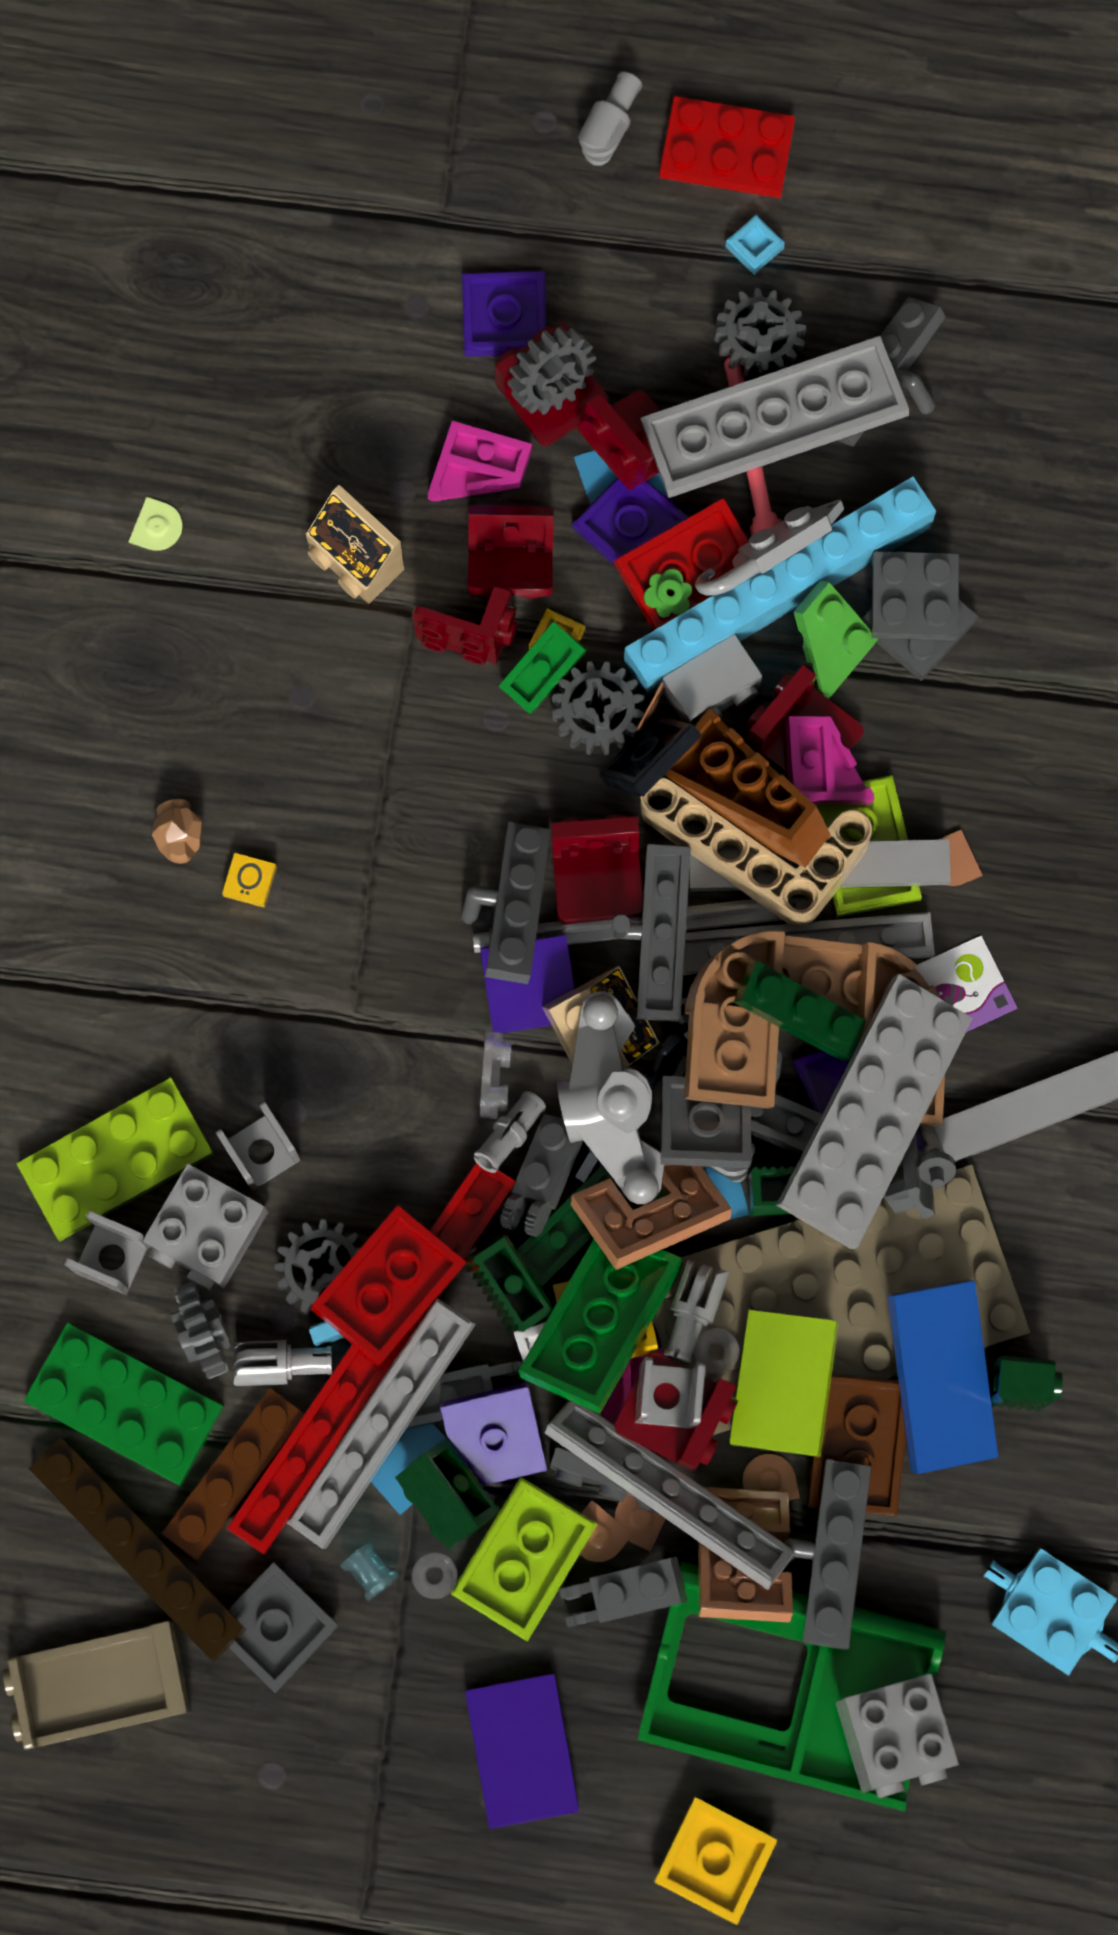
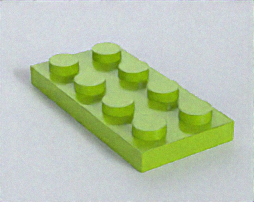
[16,1078,214,1242]

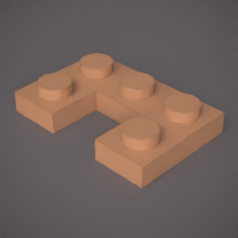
[571,1165,732,1270]
[698,1487,793,1622]

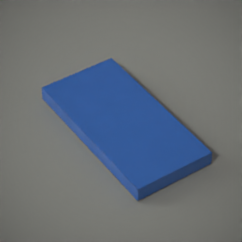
[887,1280,998,1474]

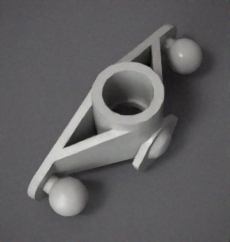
[557,991,664,1204]

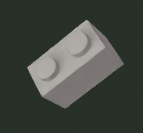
[662,634,762,726]

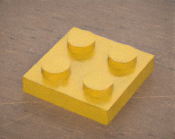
[654,1797,777,1925]

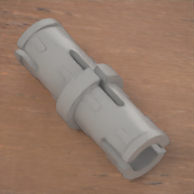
[474,1091,546,1173]

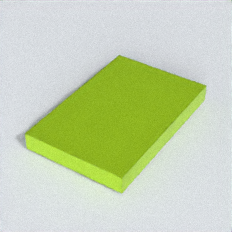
[814,775,922,918]
[730,1310,839,1457]
[450,1477,598,1642]

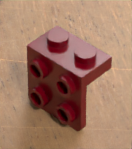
[495,321,609,447]
[577,391,661,491]
[467,505,554,599]
[412,586,518,665]
[747,665,864,775]
[551,814,643,923]
[614,1352,738,1472]

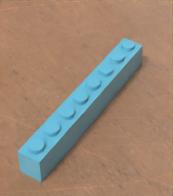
[624,477,936,698]

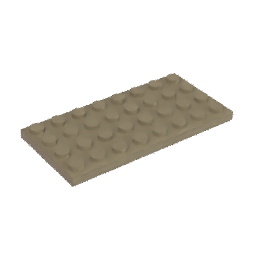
[652,1165,1030,1436]

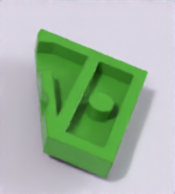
[794,580,878,699]

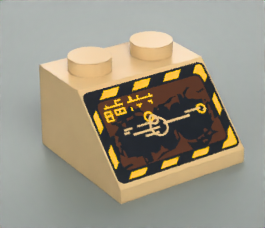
[306,485,404,604]
[542,966,659,1067]

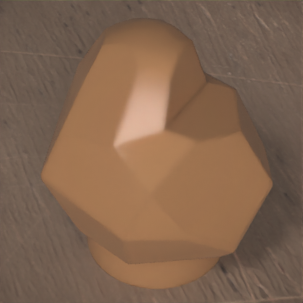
[152,799,203,864]

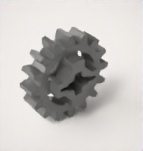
[714,288,806,377]
[508,326,596,414]
[552,661,644,755]
[274,1219,360,1318]
[170,1281,232,1379]

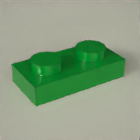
[498,621,588,714]

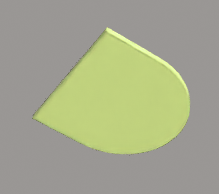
[129,497,183,551]

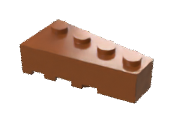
[662,708,831,868]

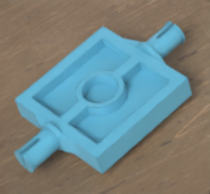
[983,1548,1118,1676]

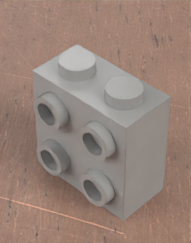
[143,1164,268,1290]
[835,1674,959,1798]

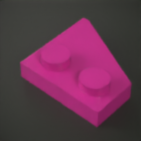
[428,421,532,502]
[785,716,874,805]

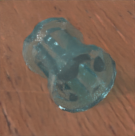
[340,1541,400,1601]

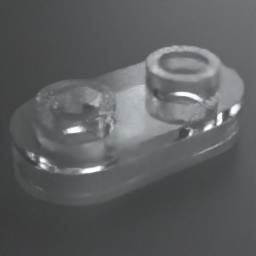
[480,1031,512,1119]

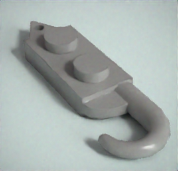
[695,499,844,595]

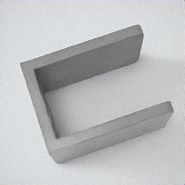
[215,1101,301,1191]
[64,1211,149,1296]
[635,1357,705,1429]

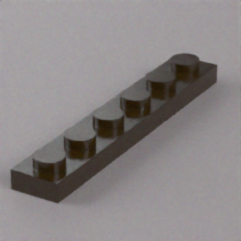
[29,1437,247,1662]

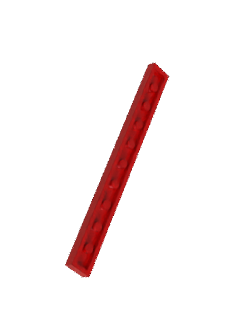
[227,1163,516,1555]

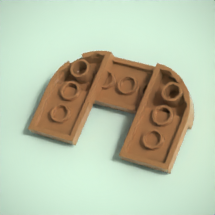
[684,931,945,1127]

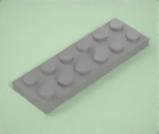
[640,336,909,498]
[776,974,973,1249]

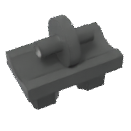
[885,1135,956,1219]

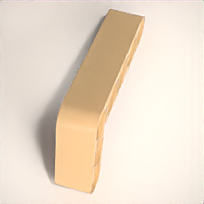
[640,778,872,927]

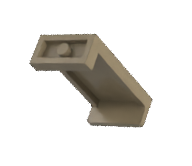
[3,1621,191,1750]

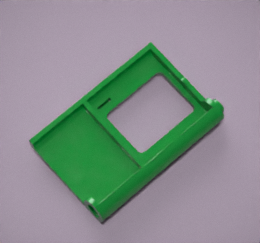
[637,1561,946,1812]

